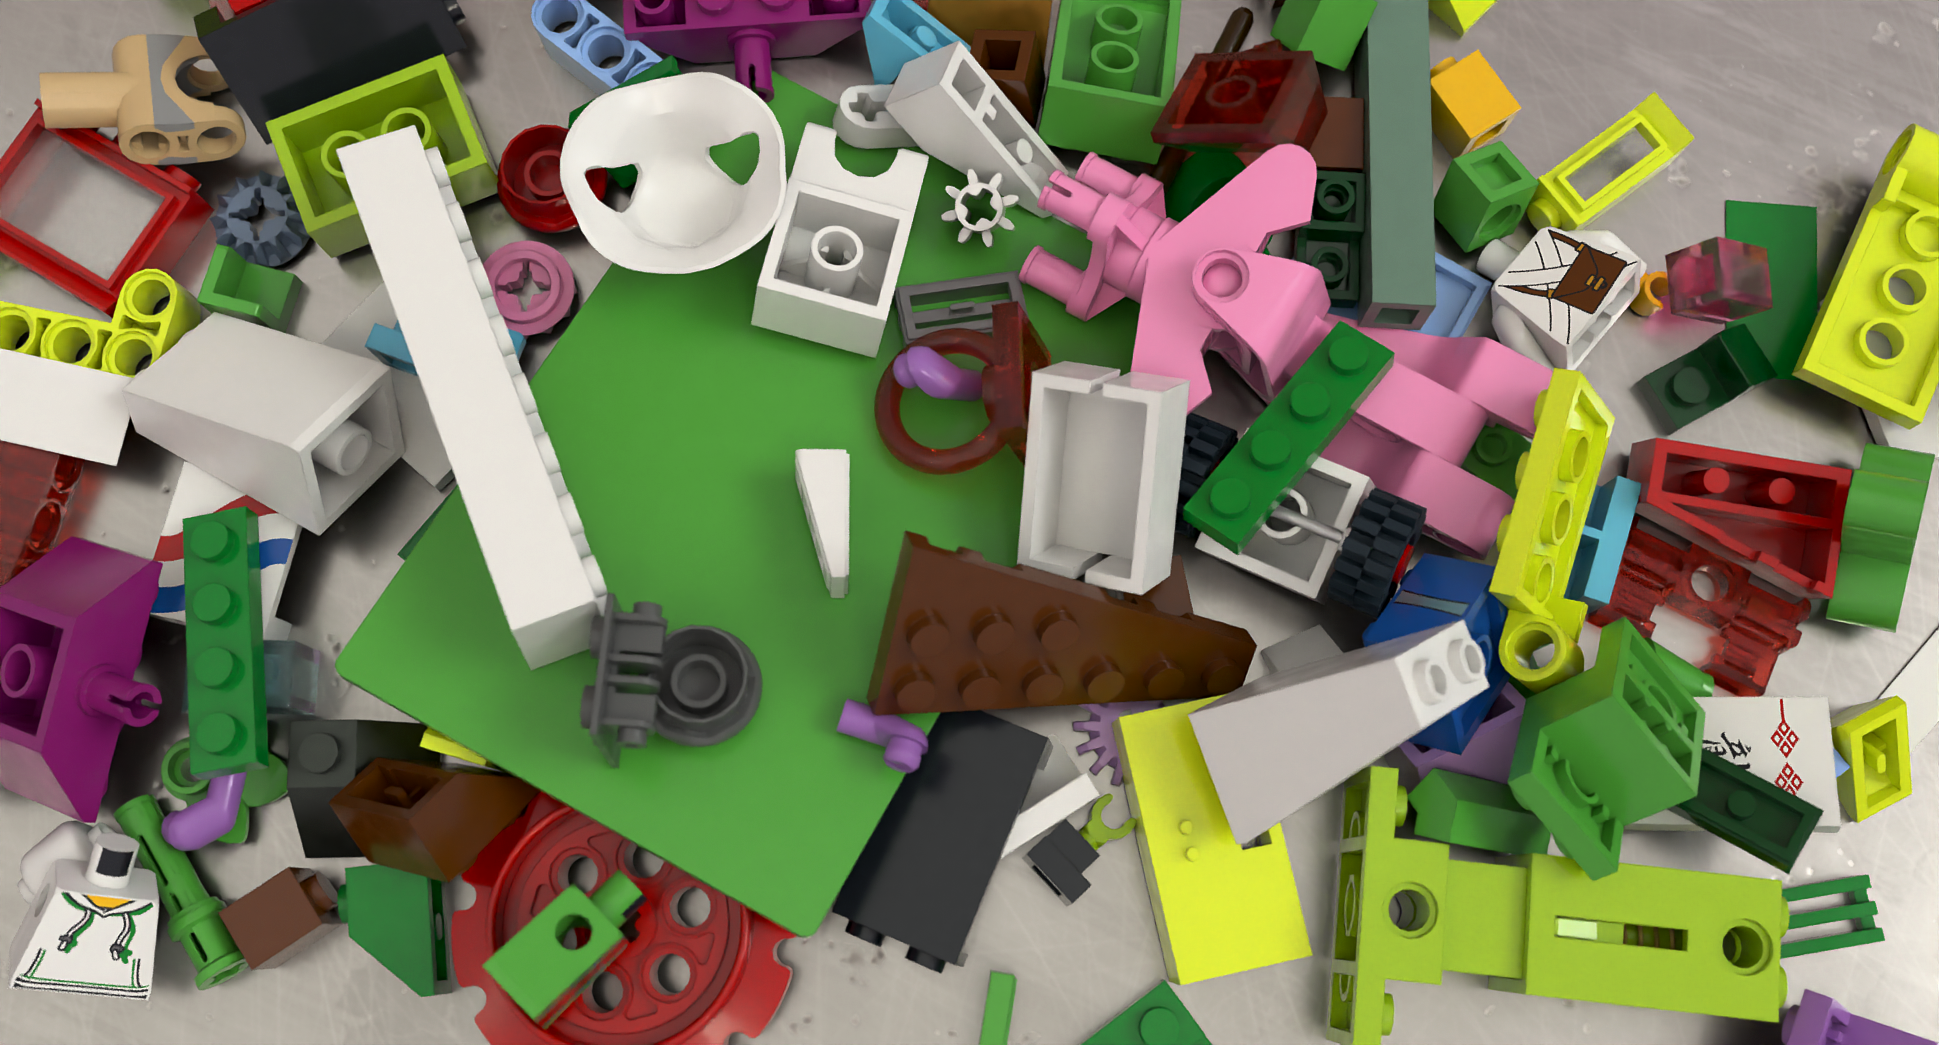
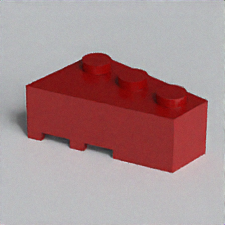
[1626,438,1852,599]

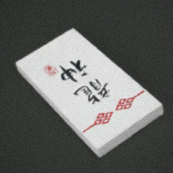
[1624,696,1841,833]

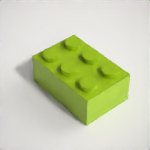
[265,54,499,258]

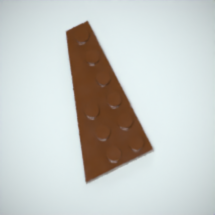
[867,530,1257,716]

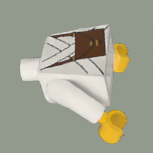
[1476,226,1675,371]

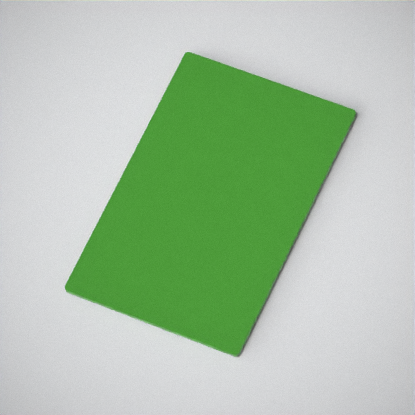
[335,71,1141,938]

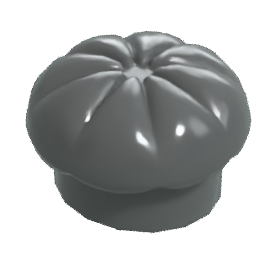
[638,625,763,747]

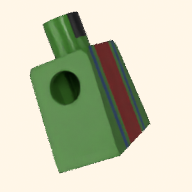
[482,870,647,1030]

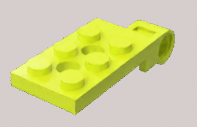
[1792,123,1939,430]
[1489,368,1615,694]

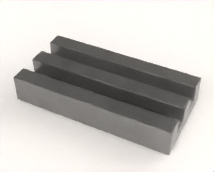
[893,270,1031,353]

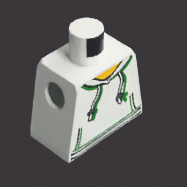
[8,833,159,1000]

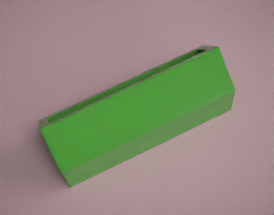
[1407,768,1551,855]

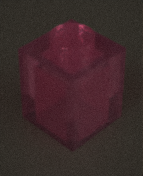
[1665,236,1773,325]

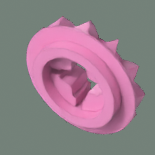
[483,241,577,339]

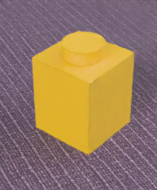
[1430,50,1521,159]

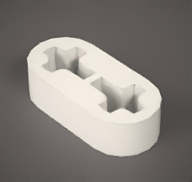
[833,84,919,149]

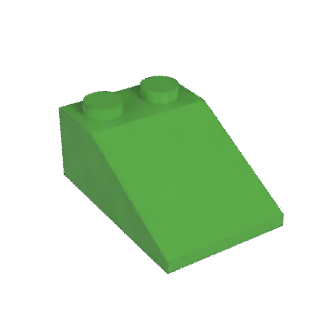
[1038,0,1182,165]

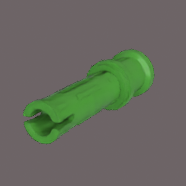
[113,794,249,990]

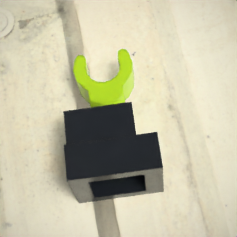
[1022,793,1136,906]

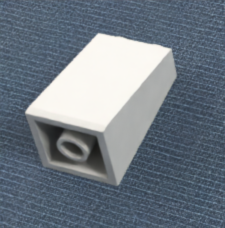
[122,312,405,536]
[1188,619,1489,845]

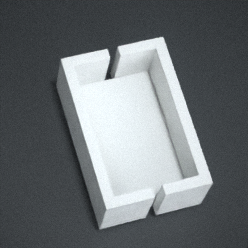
[1017,361,1190,595]

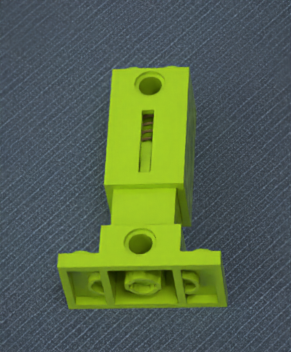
[1326,766,1789,1045]

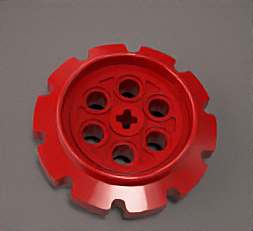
[451,791,798,1045]

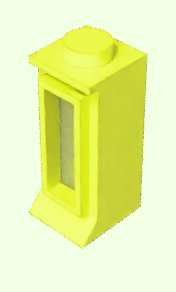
[1526,92,1695,232]

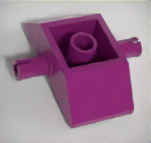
[623,0,871,103]
[0,536,163,823]

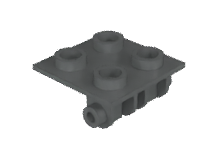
[580,593,668,768]

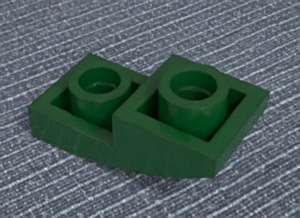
[1294,170,1366,309]

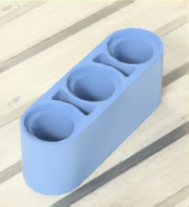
[531,0,663,96]

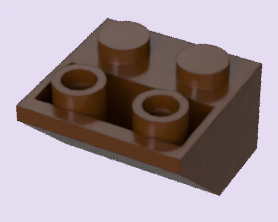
[328,757,540,883]

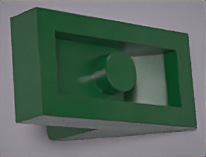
[1636,323,1778,435]

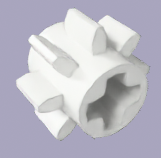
[941,169,1020,248]

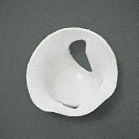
[560,72,787,274]

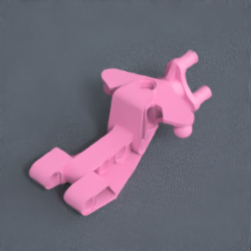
[1019,143,1553,560]

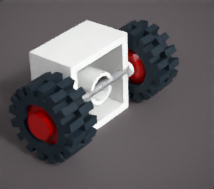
[1175,412,1427,619]

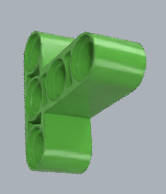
[1826,443,1935,633]

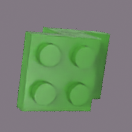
[1508,616,1706,881]

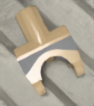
[39,34,246,165]

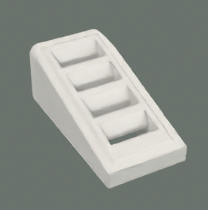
[795,449,849,598]

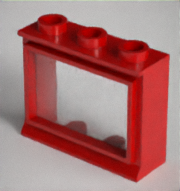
[0,98,214,319]

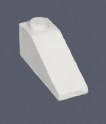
[884,40,1069,218]

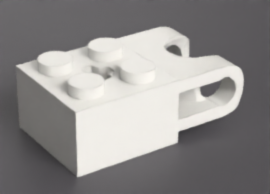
[751,122,929,358]

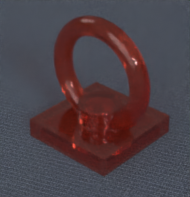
[874,301,1051,475]

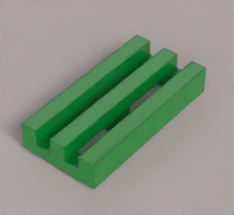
[1780,874,1885,959]

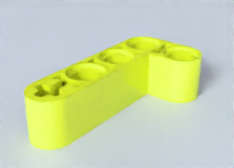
[0,269,201,378]

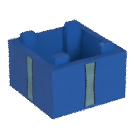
[1362,553,1511,755]

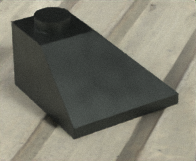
[287,719,444,858]

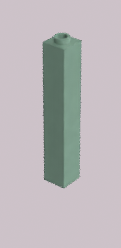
[1354,0,1436,330]

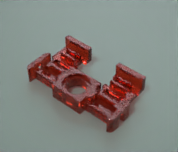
[1586,516,1812,697]

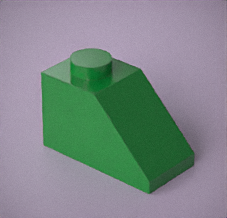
[337,864,452,997]

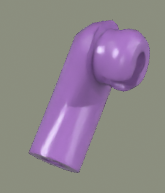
[893,346,986,402]
[836,698,928,773]
[161,772,247,851]

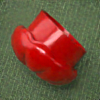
[497,125,608,233]

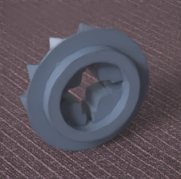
[210,170,310,268]

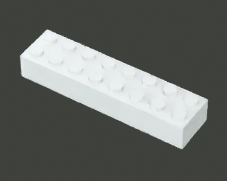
[336,125,608,670]

